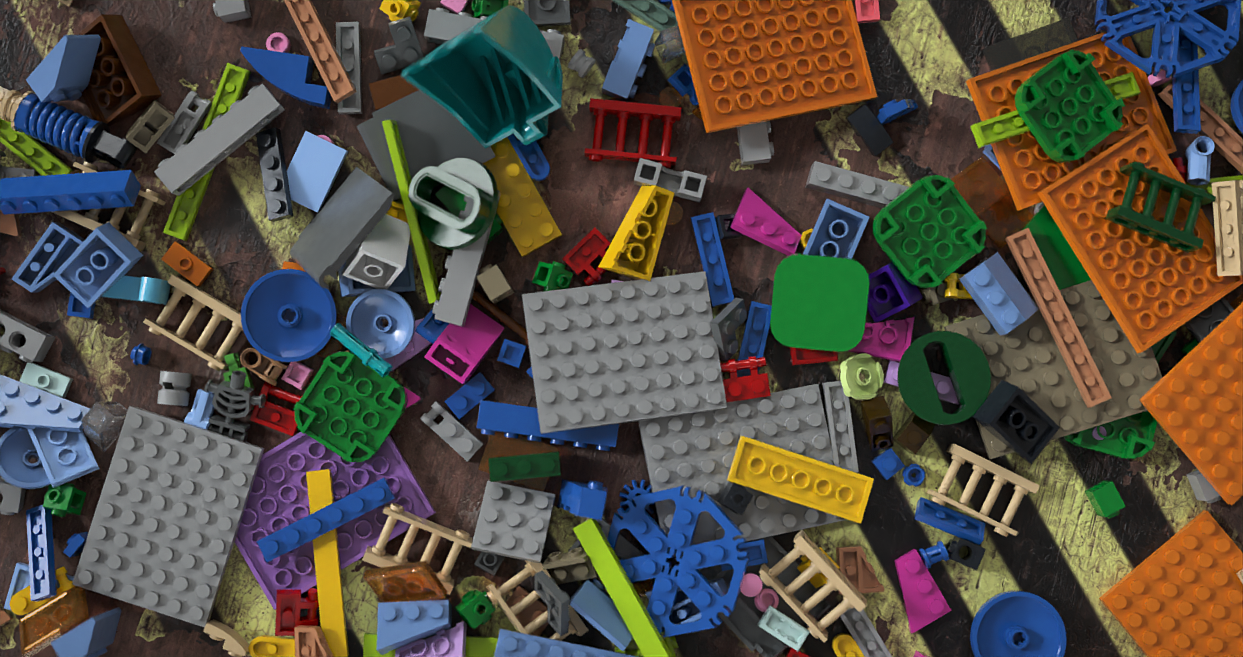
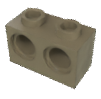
[125,99,175,153]
[476,264,514,304]

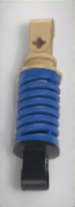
[0,86,137,169]

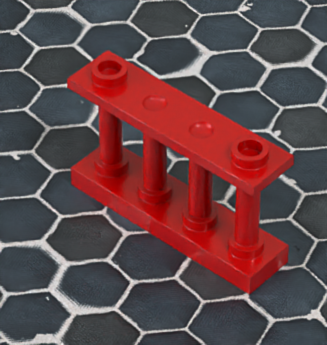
[584,98,682,169]

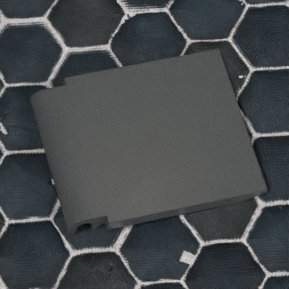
[357,90,496,202]
[290,167,394,288]
[700,536,830,657]

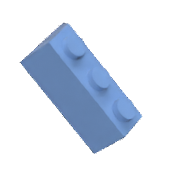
[803,199,869,258]
[959,252,1039,336]
[570,578,633,651]
[51,607,121,657]

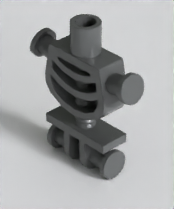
[204,371,266,442]

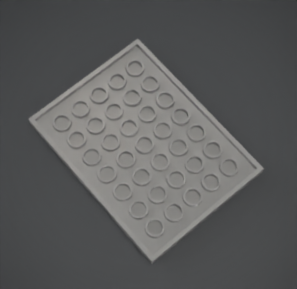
[522,271,727,434]
[638,384,846,557]
[72,406,264,628]

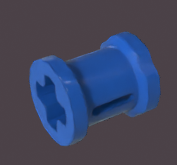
[919,541,949,569]

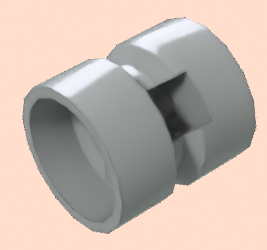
[157,371,192,406]

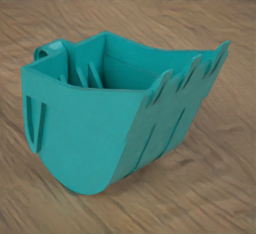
[402,5,563,149]

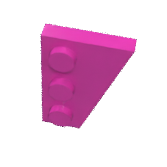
[730,187,802,256]
[847,317,915,362]
[894,549,952,634]

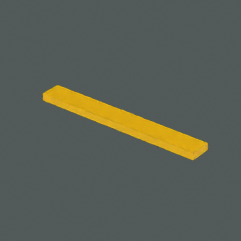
[306,469,349,657]

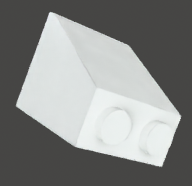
[342,214,411,289]

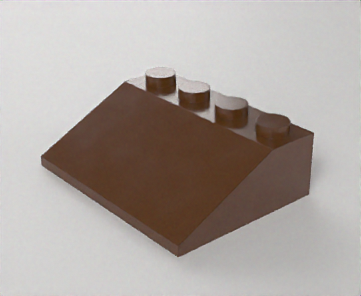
[78,14,162,126]

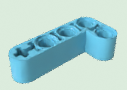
[102,276,171,305]

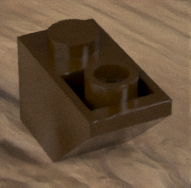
[861,396,894,452]

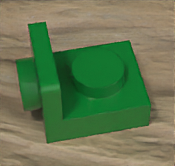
[472,0,509,19]

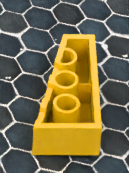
[598,185,675,281]

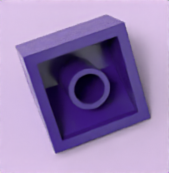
[867,262,923,323]

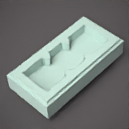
[19,363,73,399]
[757,605,810,651]

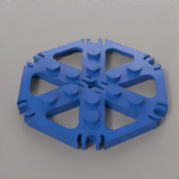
[1094,0,1241,78]
[605,485,750,637]

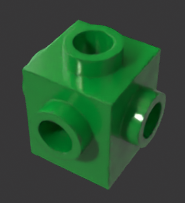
[532,261,573,292]
[42,483,87,517]
[454,590,496,629]

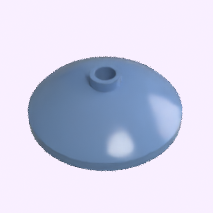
[346,289,415,359]
[0,426,51,489]

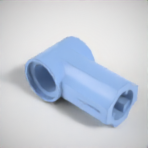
[1185,136,1215,186]
[184,389,215,430]

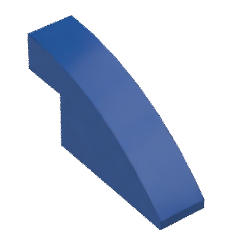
[240,46,331,109]

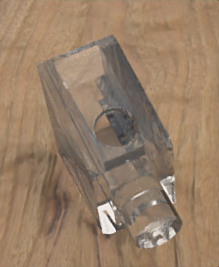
[655,25,686,64]

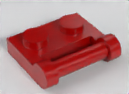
[250,382,303,436]

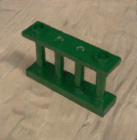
[1106,162,1216,253]

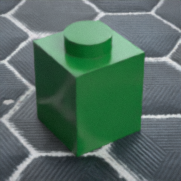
[1085,480,1126,519]

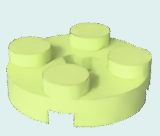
[840,353,884,400]

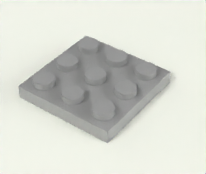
[471,481,556,563]

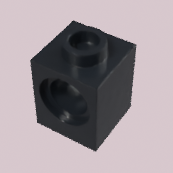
[717,482,754,515]
[946,536,986,570]

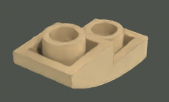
[203,619,249,657]

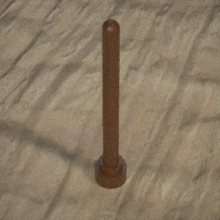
[472,289,529,349]

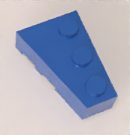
[557,479,607,520]

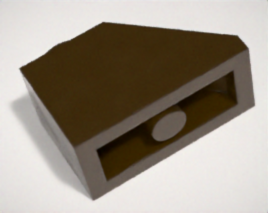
[893,412,935,454]

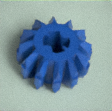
[619,479,655,514]

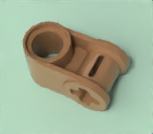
[240,348,288,386]

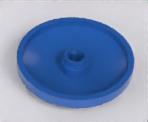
[241,269,337,362]
[970,590,1067,657]

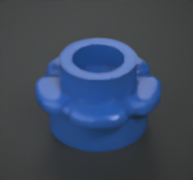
[130,343,152,366]
[902,464,925,487]

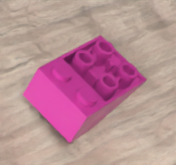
[424,304,505,384]

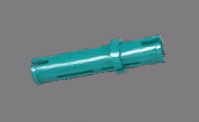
[330,323,393,378]

